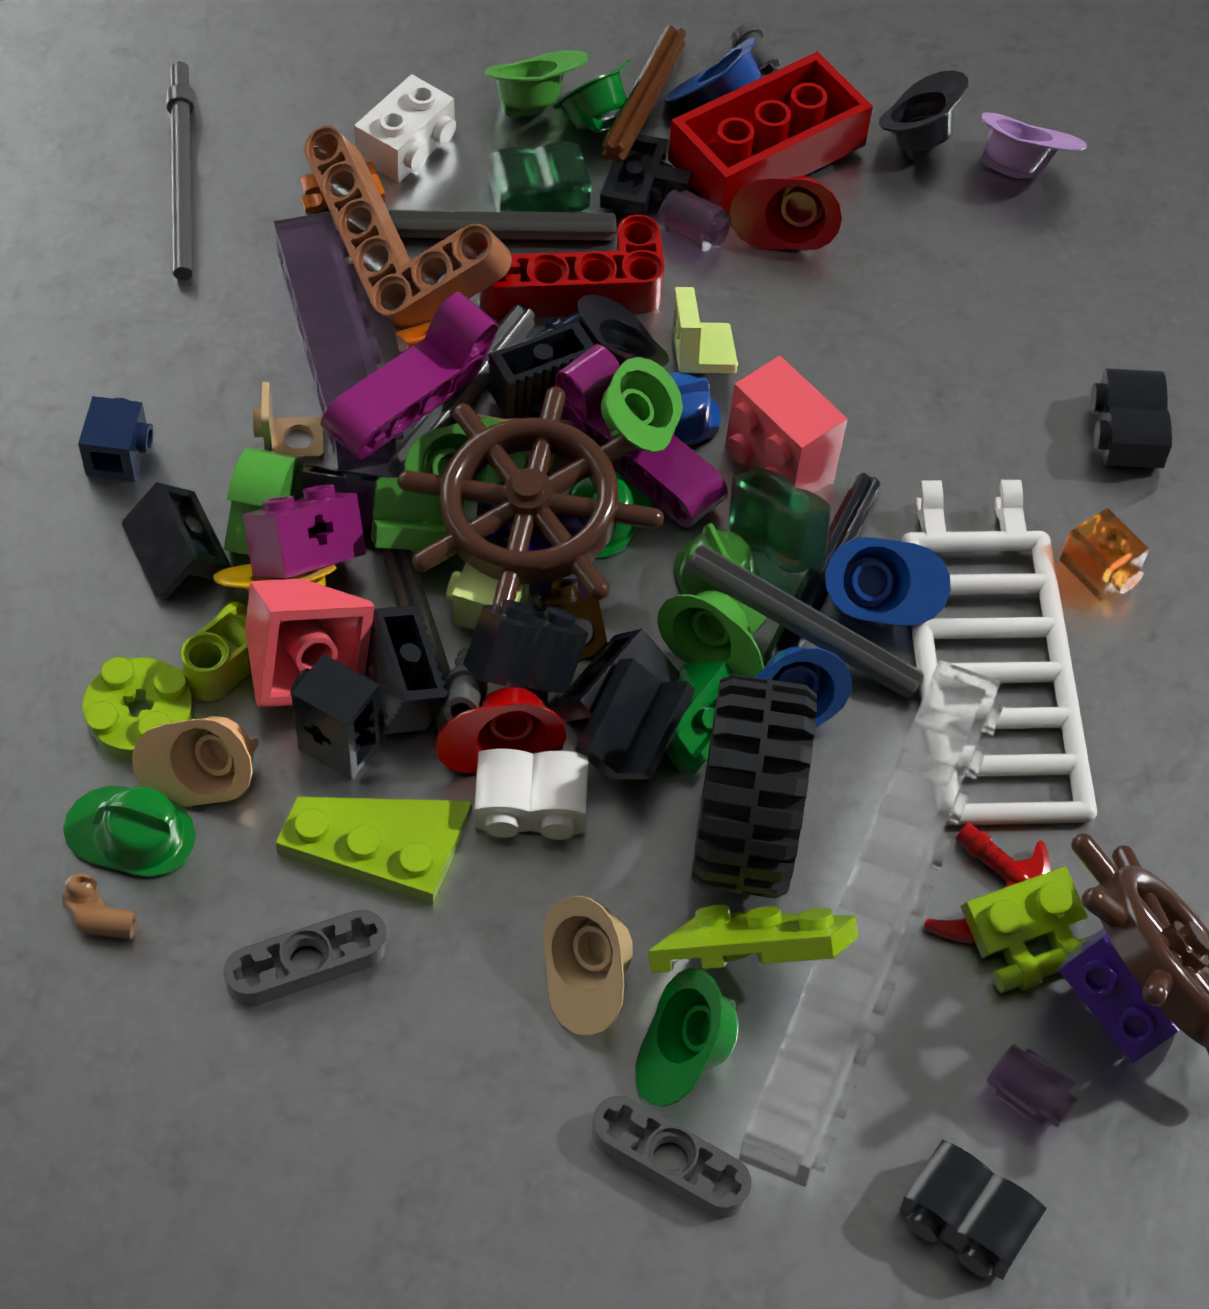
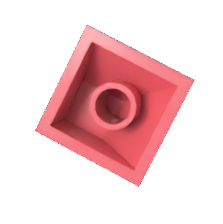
[245,579,375,708]

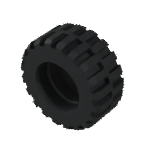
[691,674,817,899]

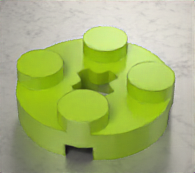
[82,657,194,761]

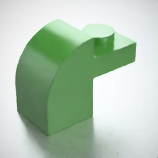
[223,448,305,555]

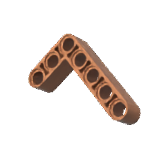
[304,126,512,330]

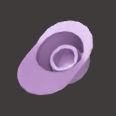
[981,112,1087,179]

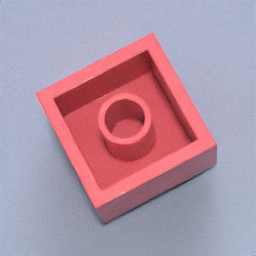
[725,355,848,509]

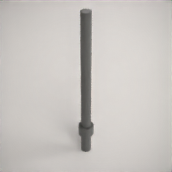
[166,61,194,280]

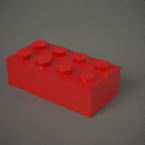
[668,51,873,216]

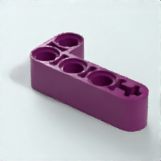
[320,292,499,459]
[556,344,729,528]

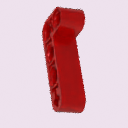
[478,214,665,319]

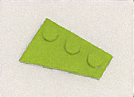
[276,797,472,904]
[648,905,859,973]

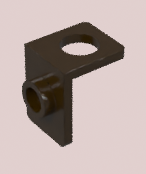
[531,578,608,660]

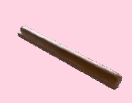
[602,25,687,163]

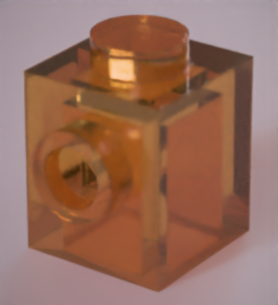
[1060,508,1149,601]

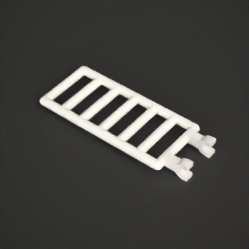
[900,480,1097,826]

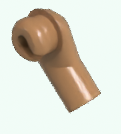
[62,873,137,939]

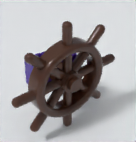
[397,386,664,606]
[1058,833,1209,1063]

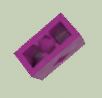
[242,485,366,579]

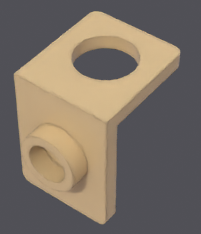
[253,382,324,461]

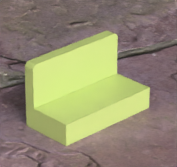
[673,287,738,373]

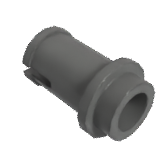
[731,23,780,77]

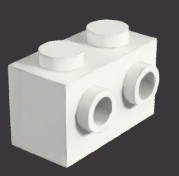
[354,74,456,183]

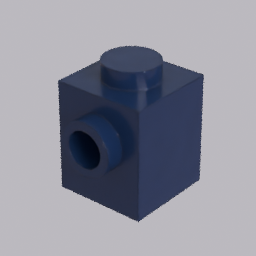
[78,396,154,481]

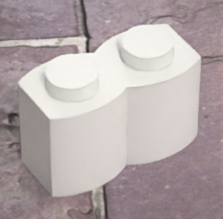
[474,749,588,840]

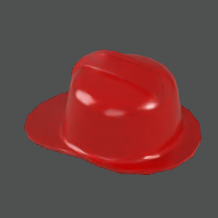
[729,176,842,251]
[435,687,567,773]

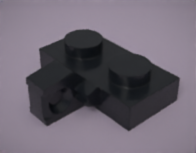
[600,134,693,215]

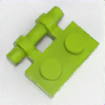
[960,866,1093,993]

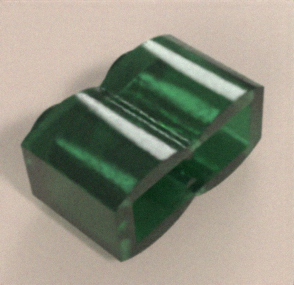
[488,142,592,212]
[728,467,831,573]

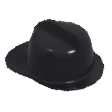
[878,70,969,161]
[577,294,669,367]

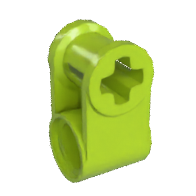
[180,601,251,702]

